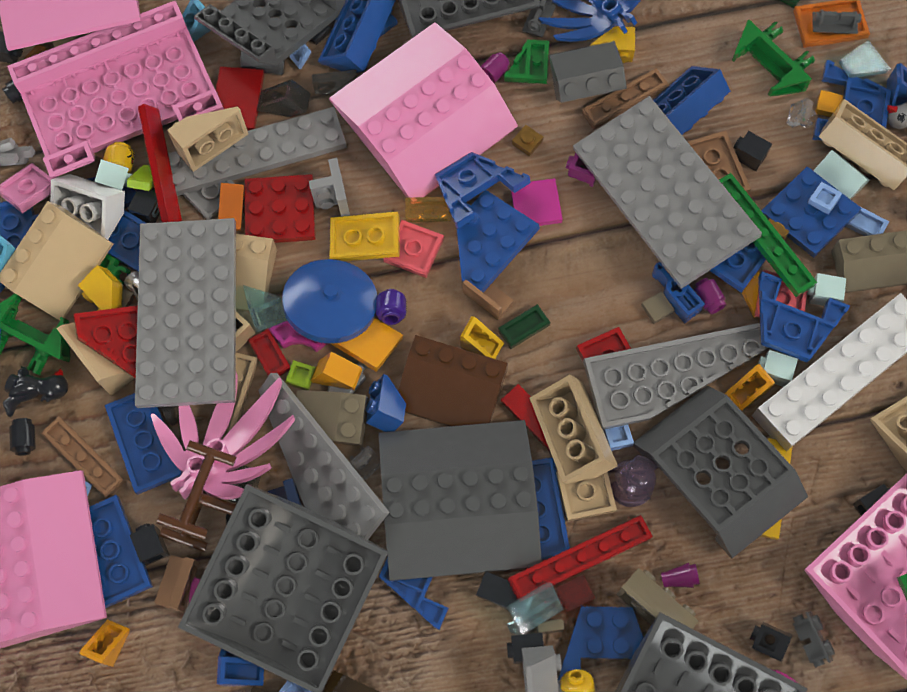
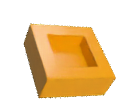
[815,90,843,117]

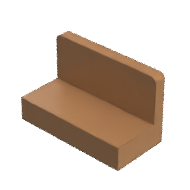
[462,279,514,320]
[155,555,200,612]

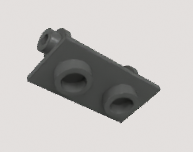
[522,0,556,38]
[812,10,861,34]
[793,611,835,668]

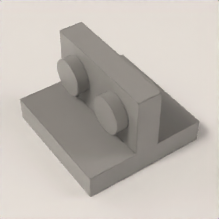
[309,158,350,217]

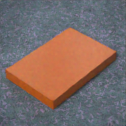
[793,0,870,48]

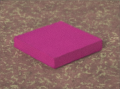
[510,178,563,226]

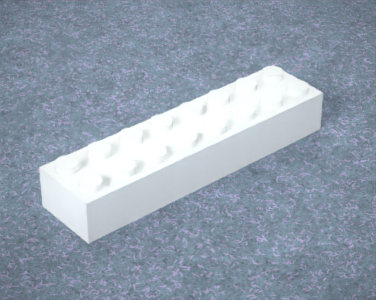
[752,293,907,451]

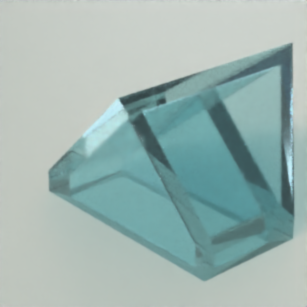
[839,40,891,78]
[243,285,287,332]

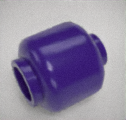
[376,289,407,325]

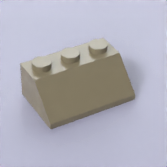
[831,230,907,293]
[616,568,698,629]

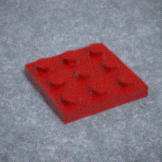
[245,174,316,243]

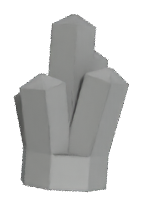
[0,138,35,166]

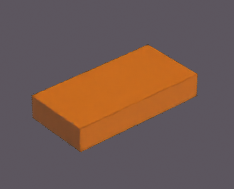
[218,183,244,231]

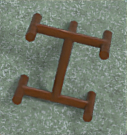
[156,440,237,552]

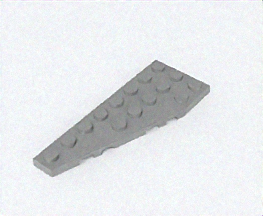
[583,323,769,430]
[258,373,390,540]

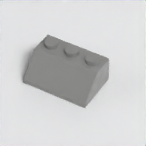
[521,645,562,692]

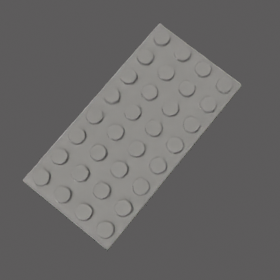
[573,96,762,289]
[135,218,236,408]

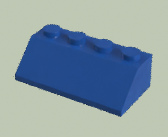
[318,0,396,74]
[653,66,731,135]

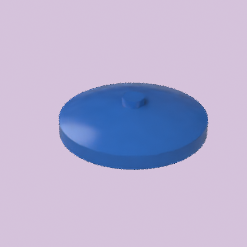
[282,259,377,343]

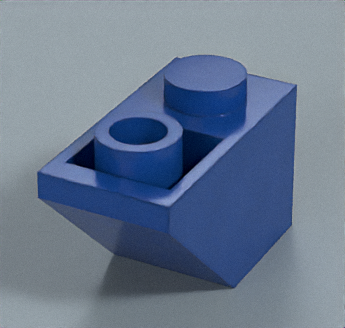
[365,374,406,432]

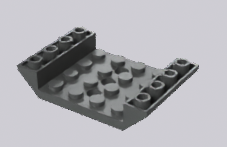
[194,0,346,66]
[633,386,808,559]

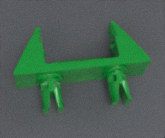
[732,20,815,97]
[0,294,70,375]

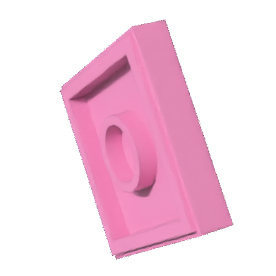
[0,163,53,213]

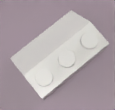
[50,174,125,239]

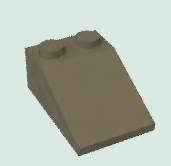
[296,390,369,447]

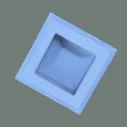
[289,44,311,69]

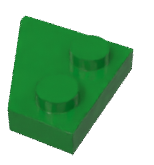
[504,40,549,84]

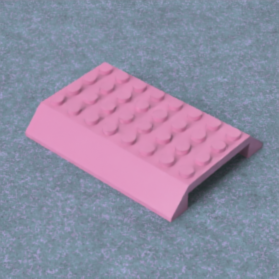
[7,1,224,179]

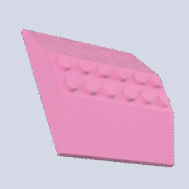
[0,0,141,51]
[329,22,518,205]
[0,470,107,648]
[804,473,907,680]

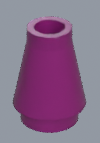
[661,562,700,588]

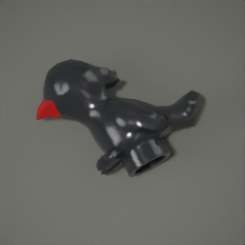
[3,366,69,417]

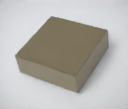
[641,291,675,324]
[536,619,564,634]

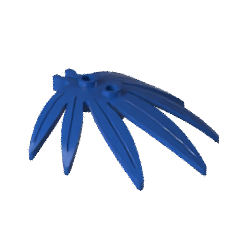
[539,0,640,42]

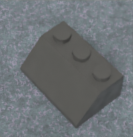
[549,41,627,103]

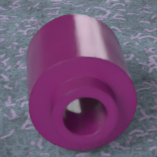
[480,52,510,84]
[694,278,727,315]

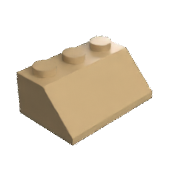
[56,322,135,396]

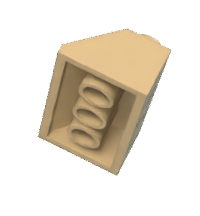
[819,99,907,190]
[530,375,618,484]

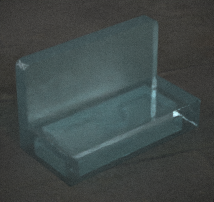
[507,582,564,635]

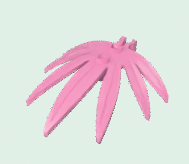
[151,373,295,500]

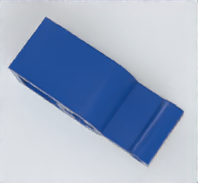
[652,262,705,324]

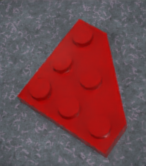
[73,306,138,378]

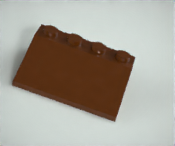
[398,335,508,427]

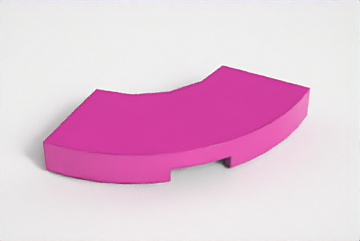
[269,321,329,352]

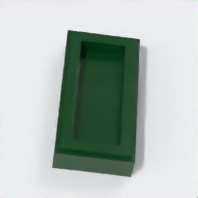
[498,304,551,349]

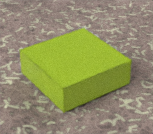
[285,360,316,391]

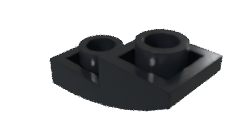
[476,571,534,618]

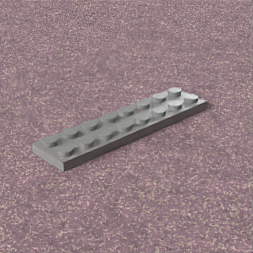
[168,107,347,196]

